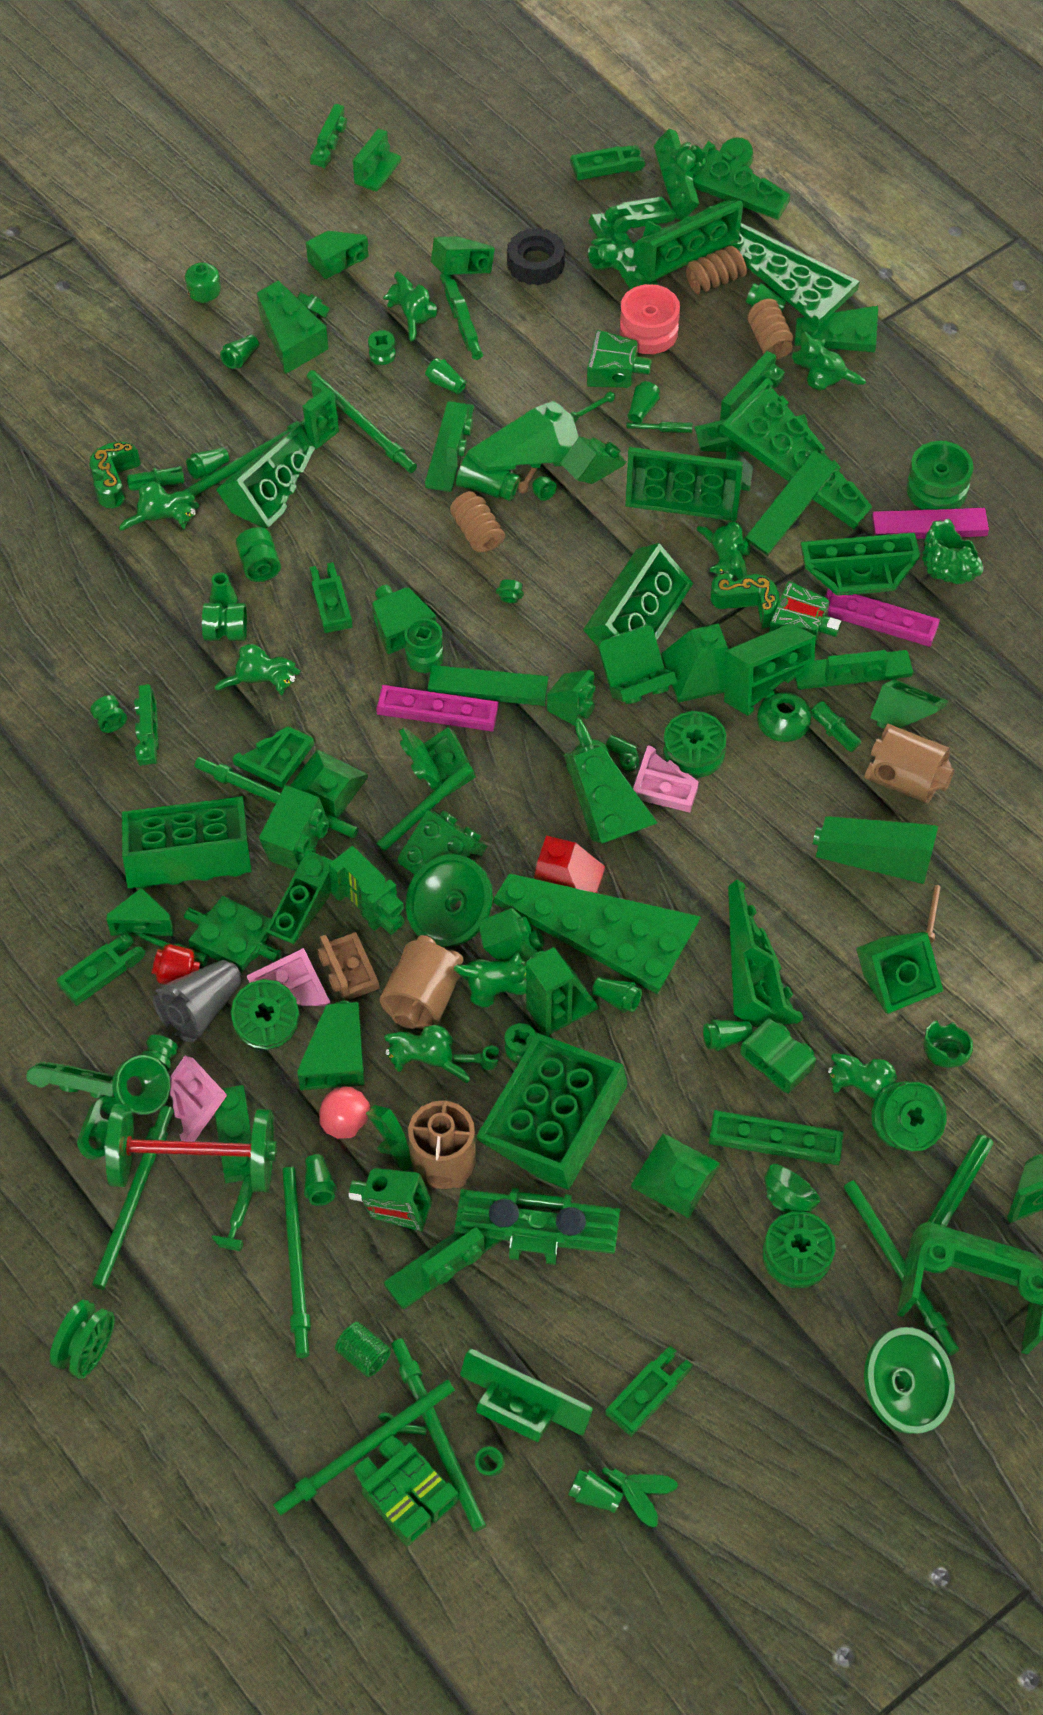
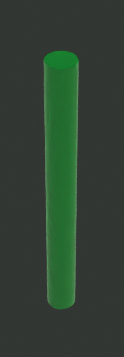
[376,762,474,852]

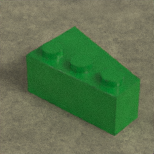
[257,280,329,375]
[724,623,816,716]
[526,947,600,1036]

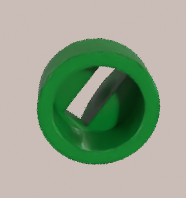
[532,476,557,501]
[475,1446,504,1477]

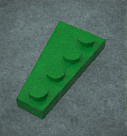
[693,141,790,220]

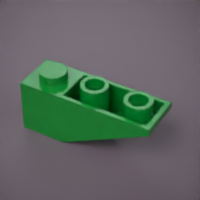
[265,850,333,945]

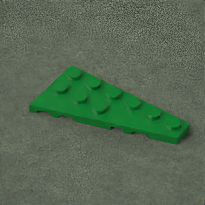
[724,223,860,328]
[719,377,872,530]
[493,874,701,995]

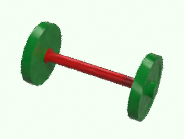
[105,1104,277,1192]

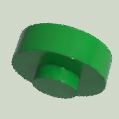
[720,137,754,167]
[297,292,331,318]

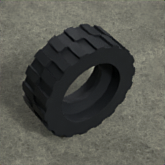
[507,228,565,285]

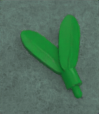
[602,1467,678,1528]

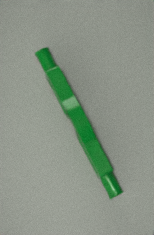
[440,273,483,360]

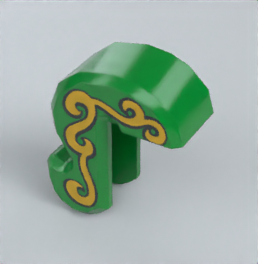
[89,441,141,509]
[710,573,780,629]

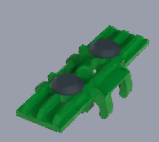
[454,1187,620,1265]

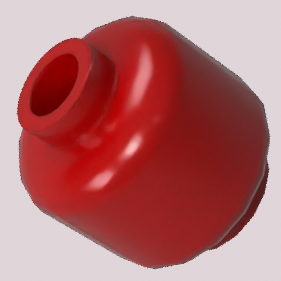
[151,944,200,985]

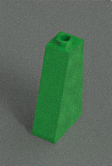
[812,816,939,884]

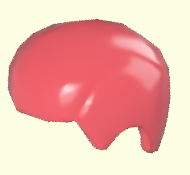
[320,1086,370,1139]

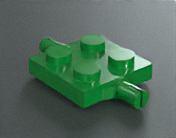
[184,896,282,973]

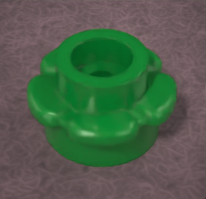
[496,579,524,603]

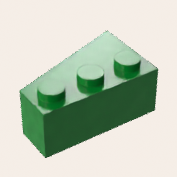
[564,745,658,844]

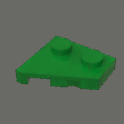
[232,726,314,788]

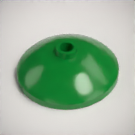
[406,854,493,947]
[864,1327,955,1434]

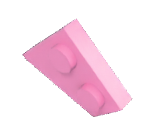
[633,745,699,813]
[246,948,331,1006]
[170,1056,227,1142]

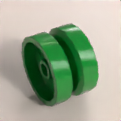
[906,441,974,510]

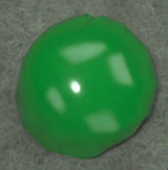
[923,1020,973,1068]

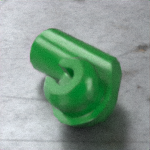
[606,735,640,772]

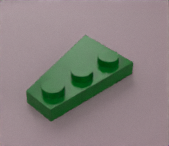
[794,305,878,352]

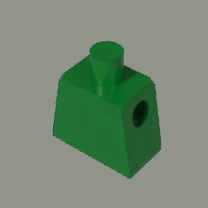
[372,585,436,655]

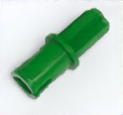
[127,466,184,491]
[811,701,861,752]

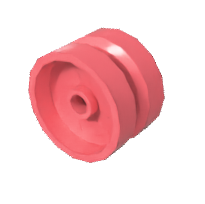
[620,284,680,354]

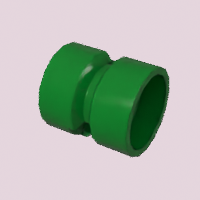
[235,527,281,582]
[202,603,247,641]
[404,618,443,673]

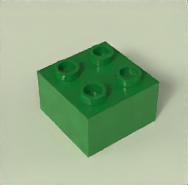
[259,785,329,871]

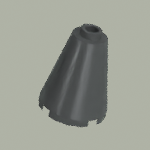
[153,960,241,1042]

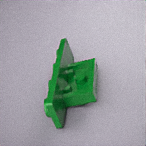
[425,401,474,492]
[795,650,913,690]
[384,1227,502,1309]
[460,1349,593,1442]

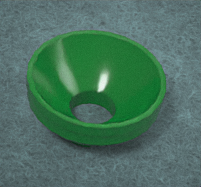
[757,692,811,742]
[112,1055,171,1115]
[764,1164,820,1213]

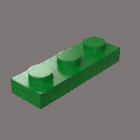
[215,1085,252,1183]

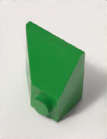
[661,624,728,703]
[870,679,949,729]
[290,749,368,818]
[856,932,943,1014]
[631,1133,721,1218]
[1007,1154,1043,1224]

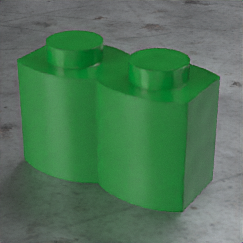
[740,1019,817,1094]

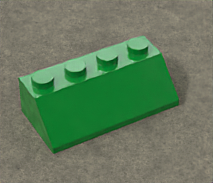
[633,200,743,282]
[583,543,693,647]

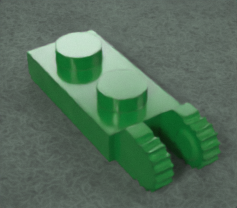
[570,145,646,181]
[604,197,676,232]
[309,562,353,633]
[56,933,146,1006]
[25,1061,114,1099]
[605,1346,693,1437]

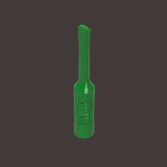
[626,421,693,433]
[139,933,209,967]

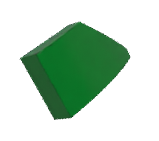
[365,1105,411,1171]

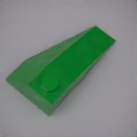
[467,401,579,471]
[216,425,315,528]

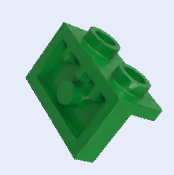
[353,128,401,192]
[302,380,340,450]

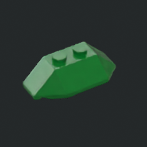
[800,532,920,596]

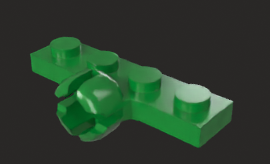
[653,128,707,220]
[588,214,658,290]

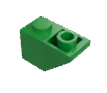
[306,231,369,279]
[431,236,495,275]
[560,436,627,484]
[547,670,596,726]
[478,908,545,961]

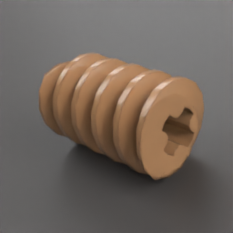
[686,246,747,294]
[748,299,793,359]
[450,491,505,553]

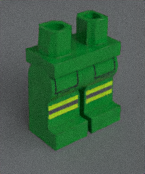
[329,846,404,935]
[354,1435,458,1547]

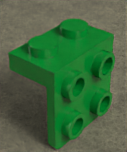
[598,625,677,704]
[399,727,476,796]
[398,810,488,875]

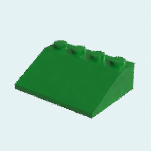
[625,447,743,521]
[122,796,252,889]
[476,1033,628,1190]

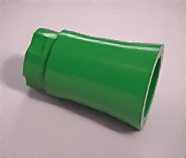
[456,454,521,501]

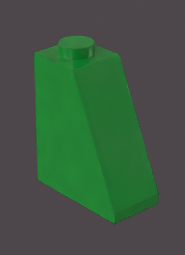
[297,1001,365,1091]

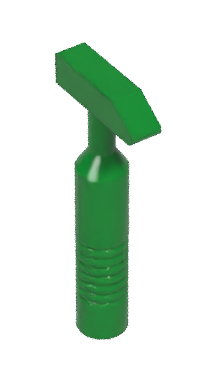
[212,1176,253,1251]

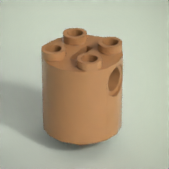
[864,724,955,803]
[380,935,464,1030]
[408,1101,476,1189]

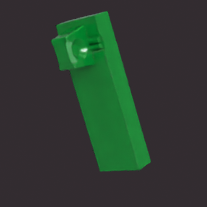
[720,351,785,420]

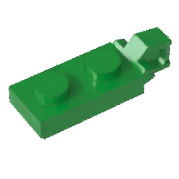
[310,104,347,169]
[134,684,159,766]

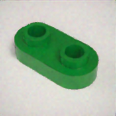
[77,1096,118,1160]

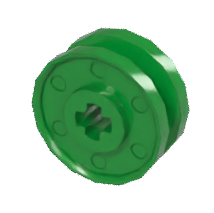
[663,711,727,778]
[231,979,300,1051]
[871,1081,947,1152]
[762,1211,836,1288]
[49,1299,115,1379]

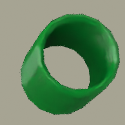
[335,1321,391,1377]

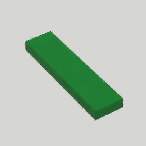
[745,450,838,556]
[428,665,548,706]
[709,1110,844,1166]

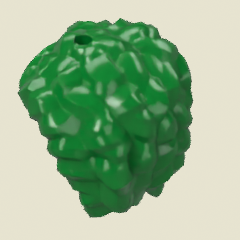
[922,518,984,585]

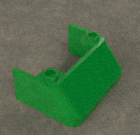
[896,1222,1043,1355]

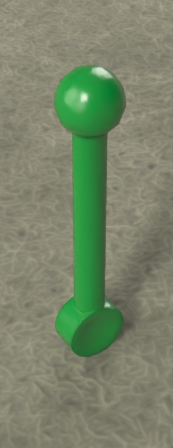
[570,392,615,423]

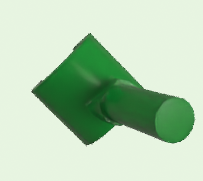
[454,1045,499,1070]
[376,1412,427,1437]

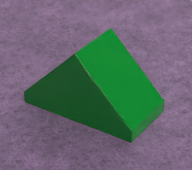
[107,888,174,936]

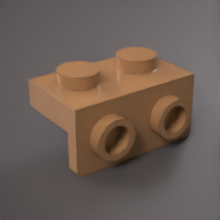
[317,932,380,1001]

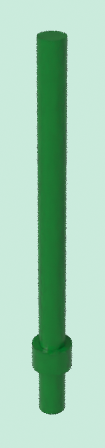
[307,370,417,473]
[182,420,306,496]
[194,757,359,839]
[92,1106,174,1290]
[282,1167,311,1358]
[844,1181,959,1356]
[391,1338,486,1532]
[273,1379,455,1516]

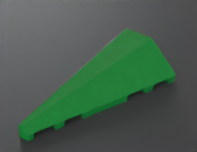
[728,879,803,1027]

